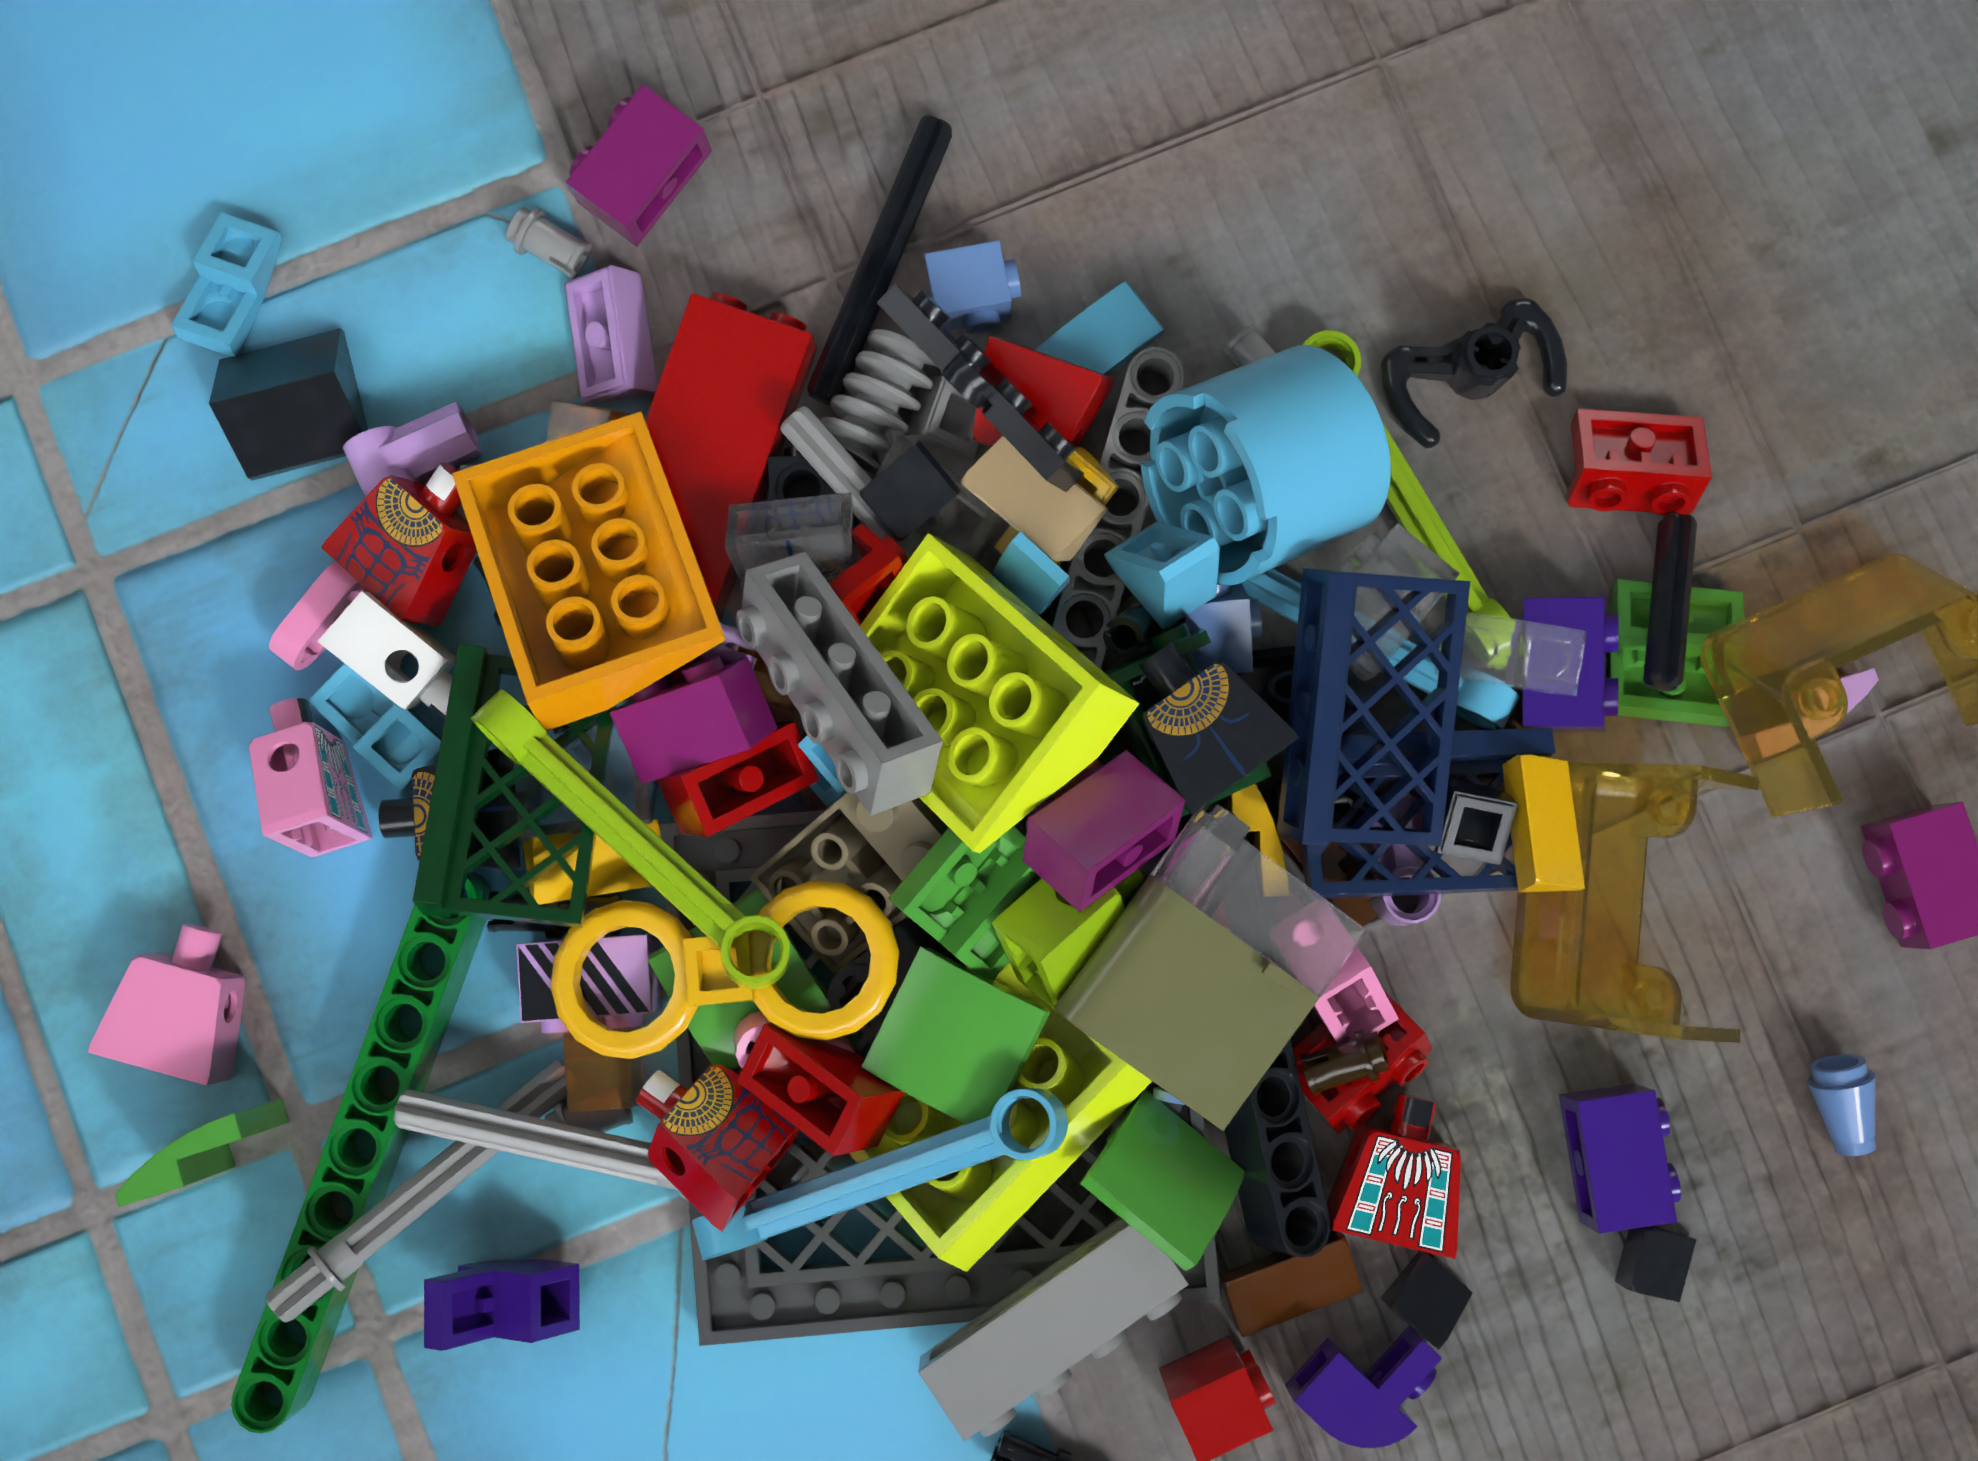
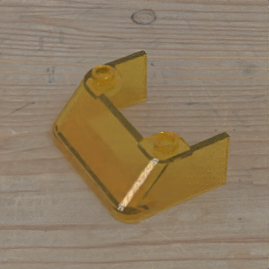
[1701,553,1978,818]
[1510,762,1759,1043]

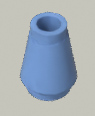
[1807,1054,1876,1156]

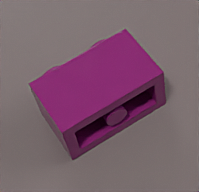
[566,84,712,247]
[610,655,778,785]
[1022,750,1186,912]
[1861,802,1978,949]

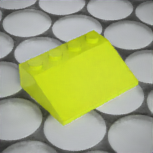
[860,533,1140,853]
[849,962,1152,1272]

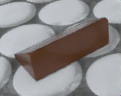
[1218,1231,1363,1338]

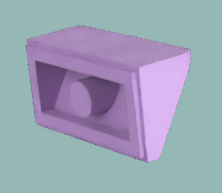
[565,265,658,404]

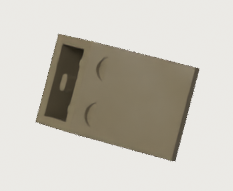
[749,792,949,974]

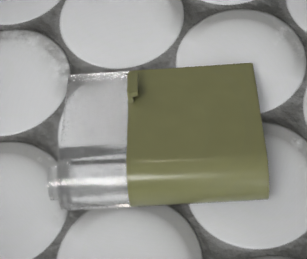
[1054,805,1368,1131]

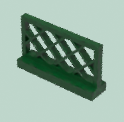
[412,644,616,928]

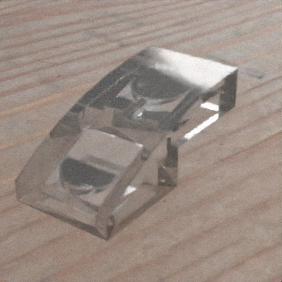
[1435,613,1587,697]

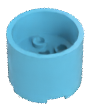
[1140,345,1391,585]

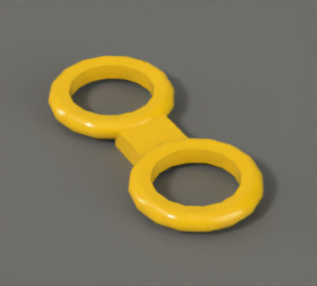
[550,880,899,1059]

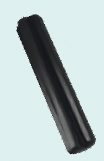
[1643,512,1697,692]

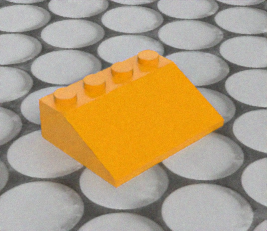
[452,411,725,731]

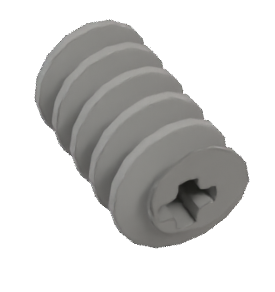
[820,329,937,475]

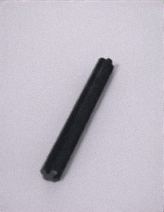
[807,115,952,406]

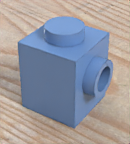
[925,240,1021,334]
[1178,583,1262,674]

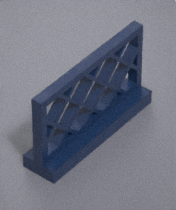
[1277,568,1470,846]
[1284,728,1556,900]

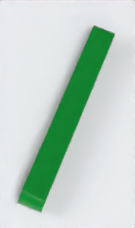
[231,872,491,1434]

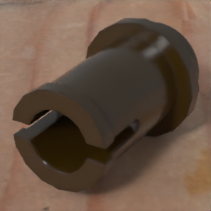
[1300,1029,1390,1095]

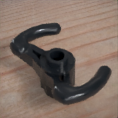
[1381,298,1567,448]

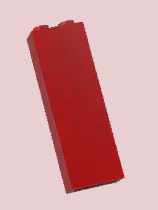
[645,292,817,683]

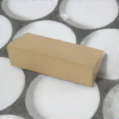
[960,436,1108,561]

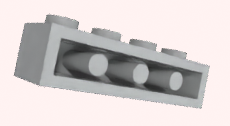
[736,552,943,816]
[918,1217,1189,1441]

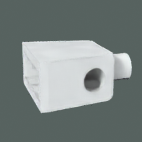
[317,591,456,720]

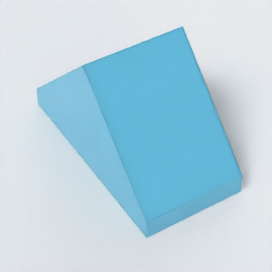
[1104,522,1220,630]

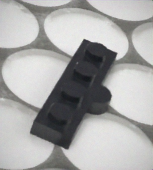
[877,283,1085,492]

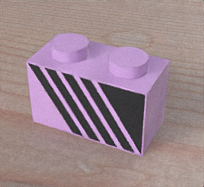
[516,933,662,1033]

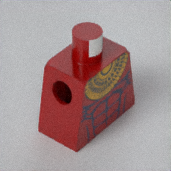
[321,462,477,626]
[636,1064,800,1232]

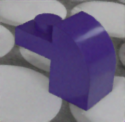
[424,1259,580,1351]
[1285,1326,1443,1448]

